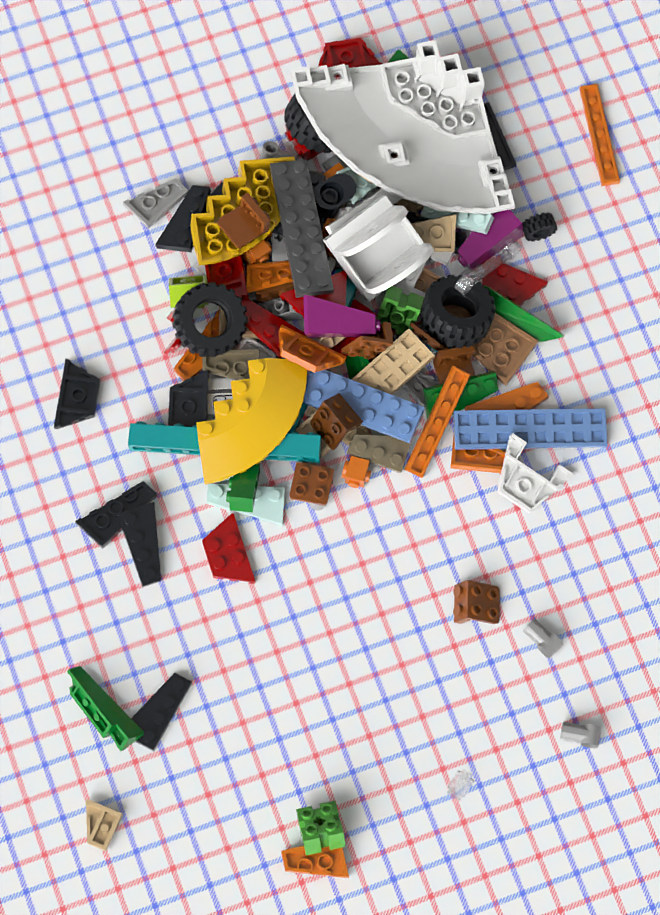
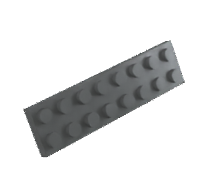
[270,159,334,298]

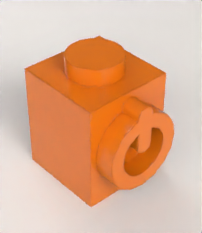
[242,239,272,264]
[341,456,371,488]

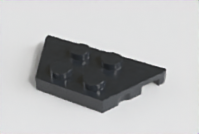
[54,358,101,429]
[168,371,209,427]

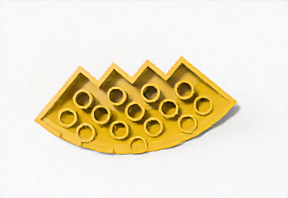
[190,157,295,266]
[196,358,308,484]

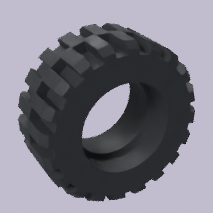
[284,94,333,153]
[420,275,496,348]
[172,282,248,357]

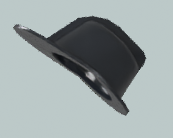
[314,173,356,210]

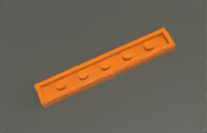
[579,84,620,186]
[404,366,471,478]

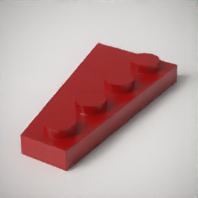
[241,299,307,359]

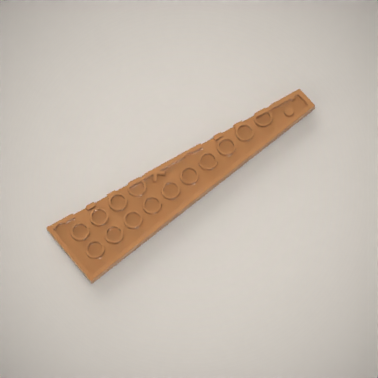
[414,268,538,386]

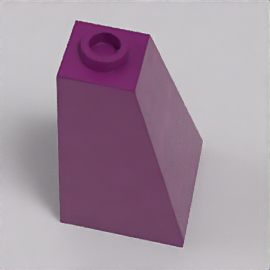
[458,210,523,271]
[304,295,381,338]

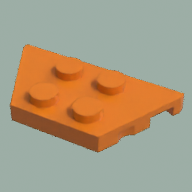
[279,325,347,373]

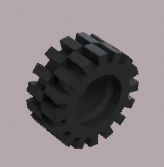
[522,212,557,242]

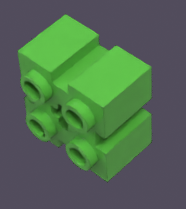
[377,286,424,335]
[296,801,346,856]

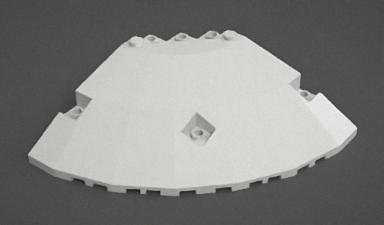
[290,40,515,214]

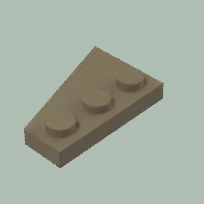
[202,349,260,380]
[347,435,412,473]

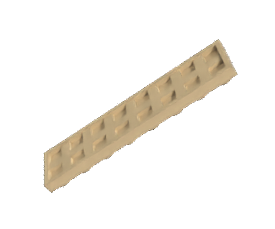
[295,329,435,458]

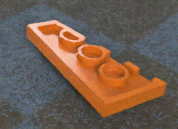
[247,261,293,293]
[173,310,243,382]
[465,381,549,410]

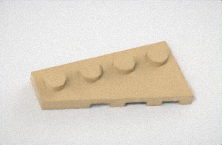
[411,214,456,252]

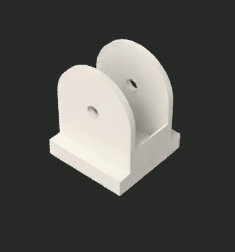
[323,195,434,302]

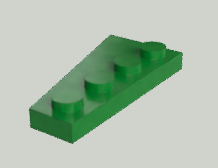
[423,371,498,419]

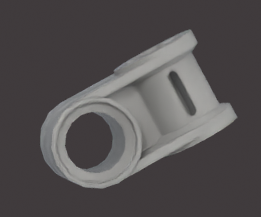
[271,233,288,262]

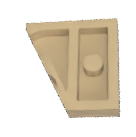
[86,799,123,852]

